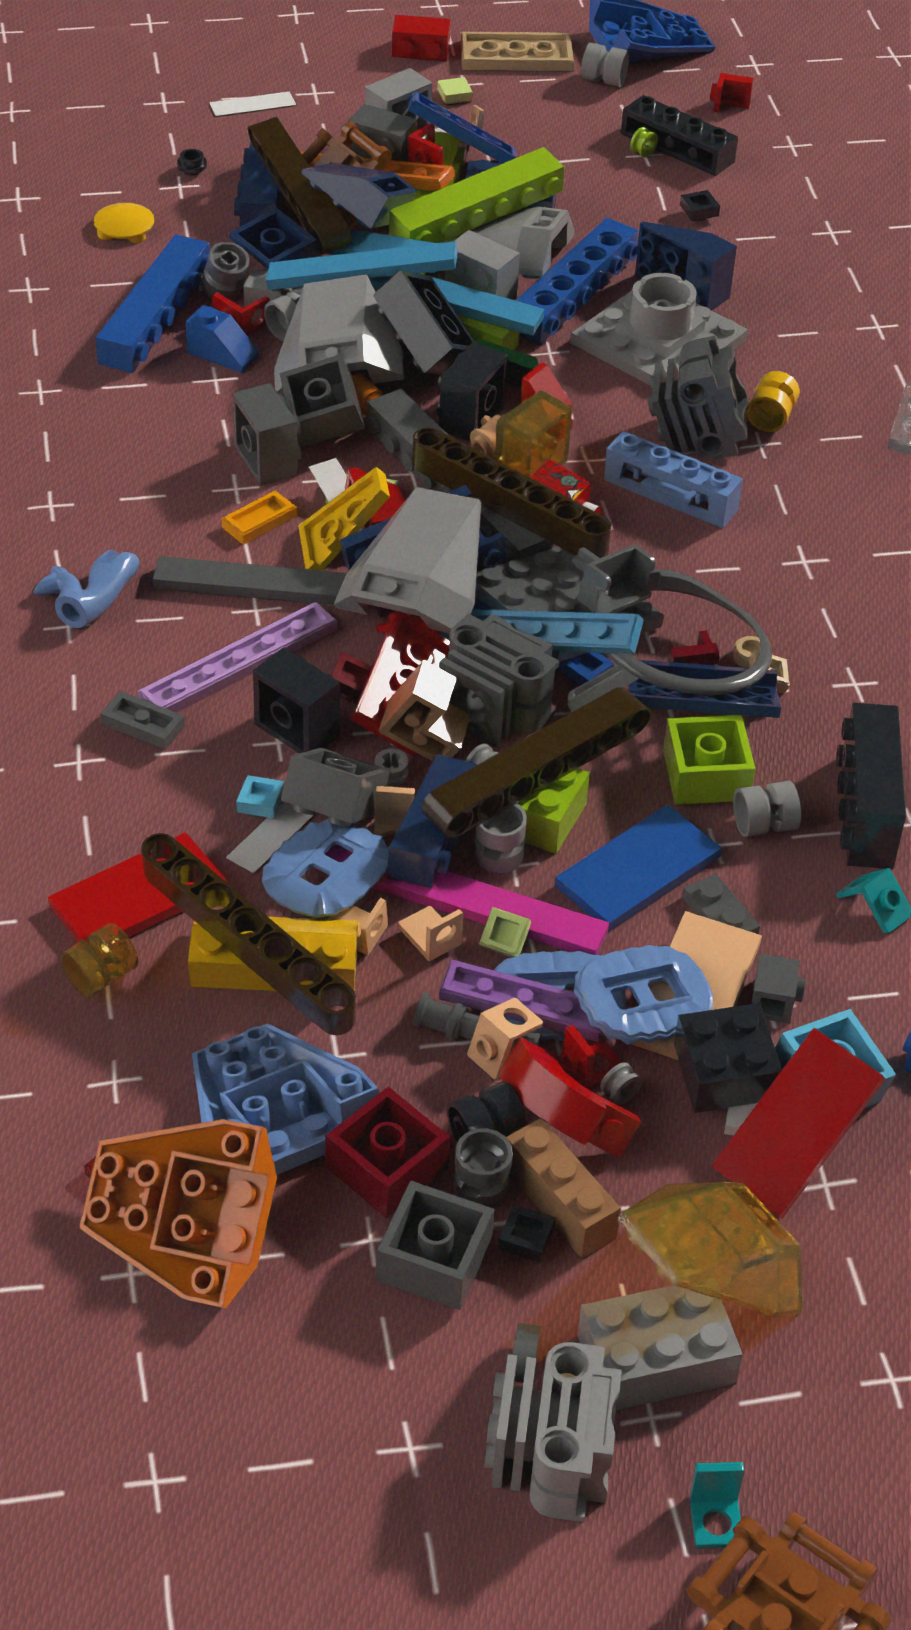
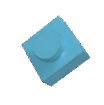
[236,775,284,818]

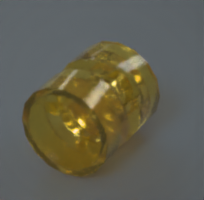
[60,923,139,998]

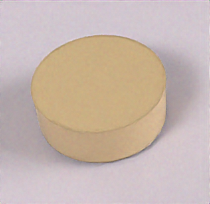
[733,636,761,668]

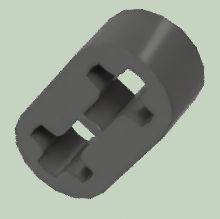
[512,1323,541,1383]

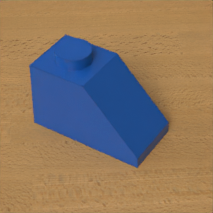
[186,305,259,373]

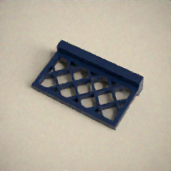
[627,660,781,718]

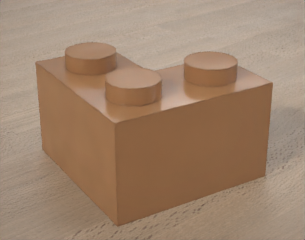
[378,660,471,761]

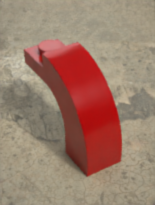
[499,1037,642,1158]

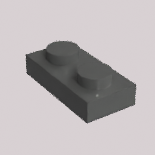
[100,691,185,750]
[682,874,760,934]

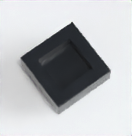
[680,190,720,221]
[498,1204,555,1263]

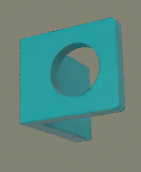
[836,868,911,933]
[689,1462,745,1548]

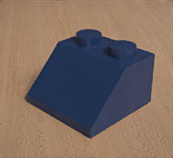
[229,207,317,269]

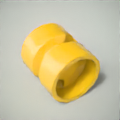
[746,371,800,432]

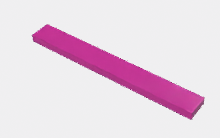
[310,845,609,955]

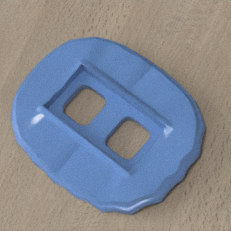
[262,818,389,919]
[574,945,713,1045]
[494,951,627,1042]

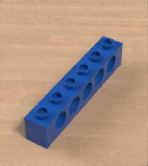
[515,217,638,345]

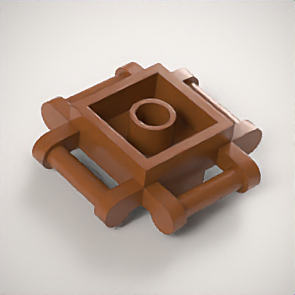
[281,121,392,229]
[686,1511,891,1630]

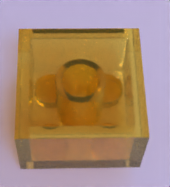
[494,390,572,477]

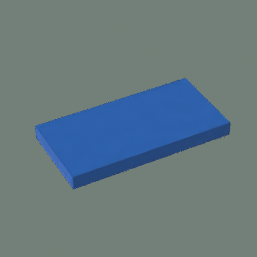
[408,91,517,164]
[554,804,722,932]

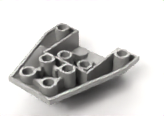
[441,207,575,279]
[274,274,404,397]
[334,487,481,633]

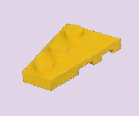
[298,467,390,571]

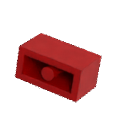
[392,15,451,61]

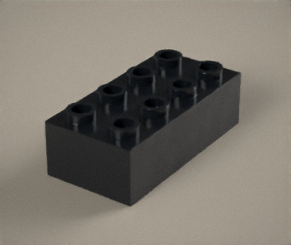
[836,702,906,869]

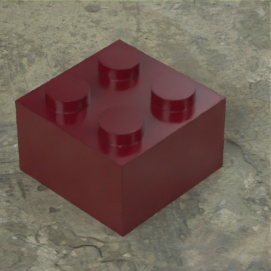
[325,1087,450,1218]

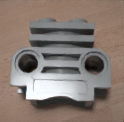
[484,1342,622,1522]

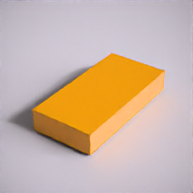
[221,490,297,545]

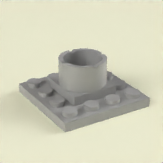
[570,273,749,385]

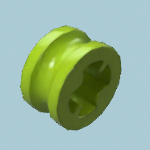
[630,127,658,157]

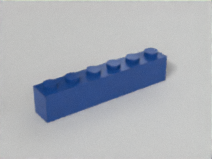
[96,234,210,373]

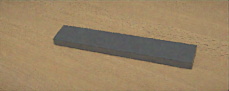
[153,556,347,605]

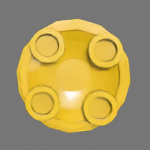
[94,203,154,243]

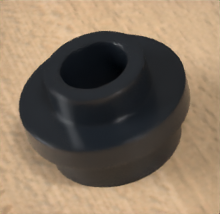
[177,149,207,175]

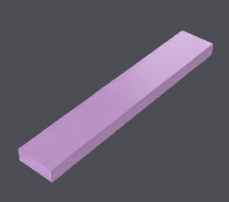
[137,602,337,712]

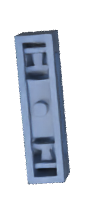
[604,431,743,528]

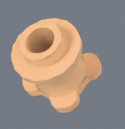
[470,414,515,458]

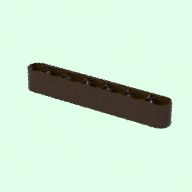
[247,116,352,255]
[412,427,611,558]
[421,687,651,838]
[141,833,356,1035]

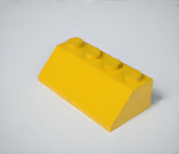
[188,917,359,991]

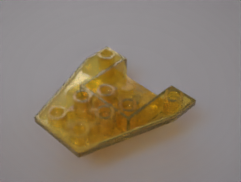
[617,1182,803,1317]

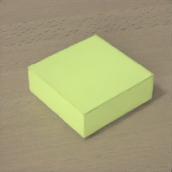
[437,77,473,104]
[479,907,532,957]

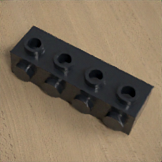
[621,95,738,176]

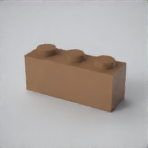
[506,1118,621,1259]

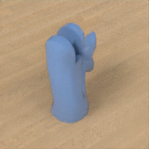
[34,550,140,628]

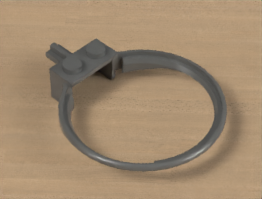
[572,544,772,695]

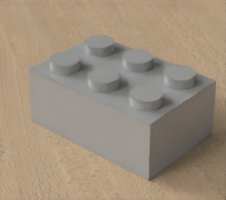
[577,1277,743,1410]

